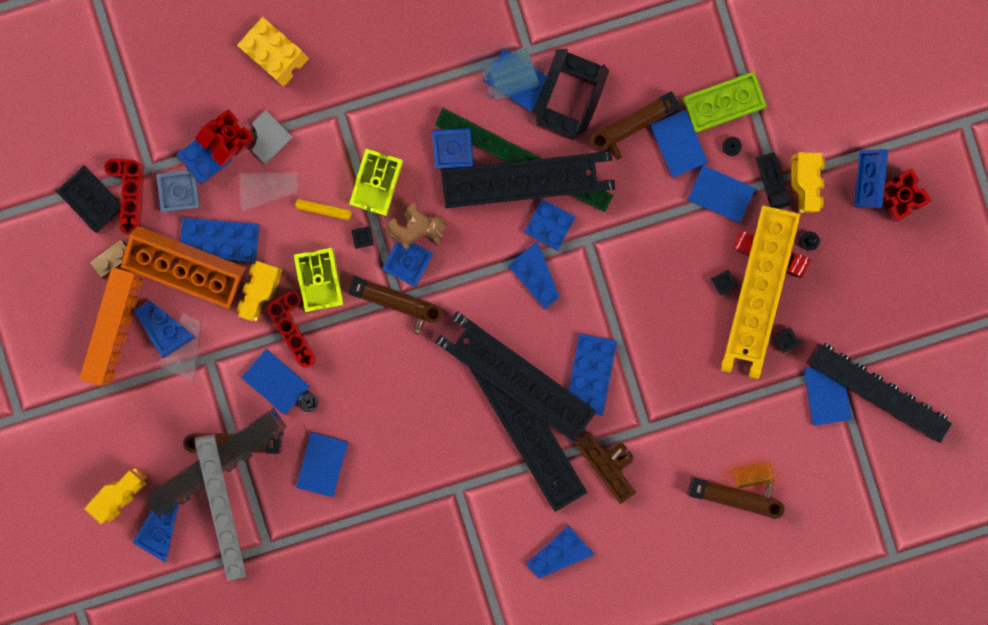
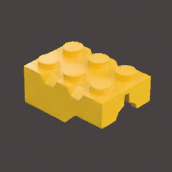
[237,17,309,87]
[791,152,825,214]
[237,261,283,321]
[84,467,148,524]

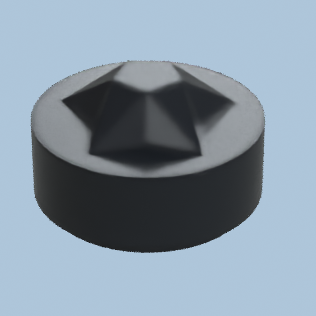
[722,136,742,156]
[800,232,820,251]
[298,392,318,412]

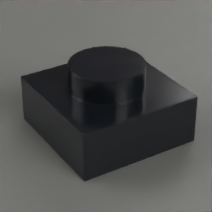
[351,226,374,249]
[711,269,737,295]
[773,327,800,354]

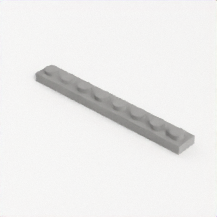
[195,434,246,581]

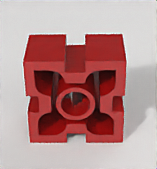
[195,109,255,166]
[883,168,932,222]

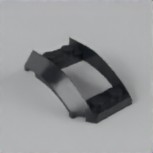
[534,49,609,141]

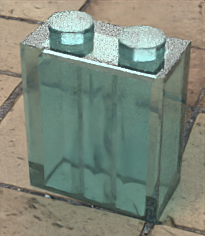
[481,48,540,102]

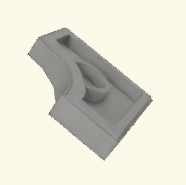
[252,110,293,164]

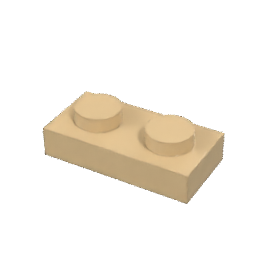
[90,240,127,278]

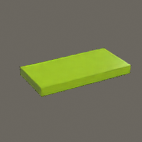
[682,71,767,133]

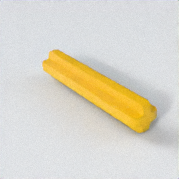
[295,199,352,221]

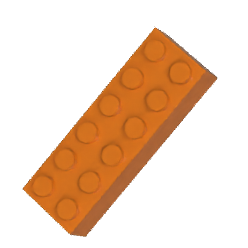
[121,226,246,309]
[79,267,143,386]

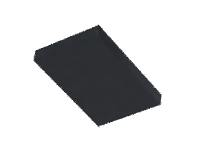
[56,165,121,233]

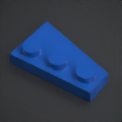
[508,241,559,309]
[134,300,196,358]
[132,493,180,562]
[526,525,595,578]

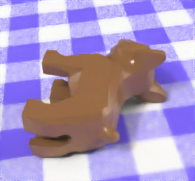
[384,203,446,250]

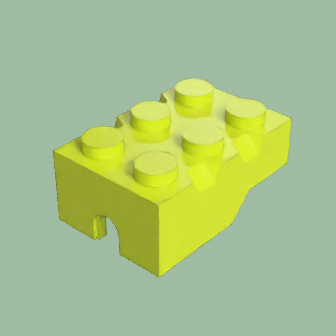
[349,149,404,217]
[294,248,344,312]

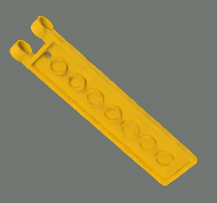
[721,205,801,380]

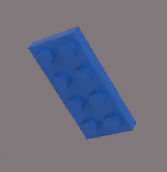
[180,218,260,262]
[568,334,617,416]

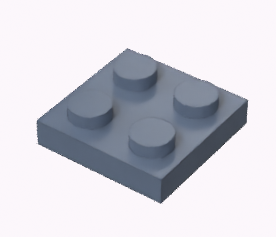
[156,170,200,213]

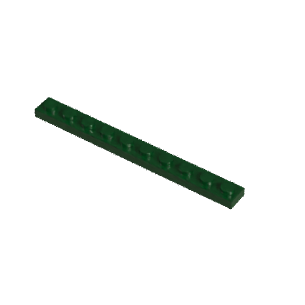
[434,107,614,212]

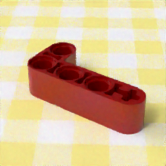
[104,158,144,235]
[732,230,811,278]
[267,291,316,368]

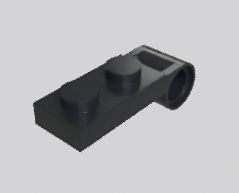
[755,152,792,209]

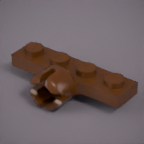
[575,431,636,504]

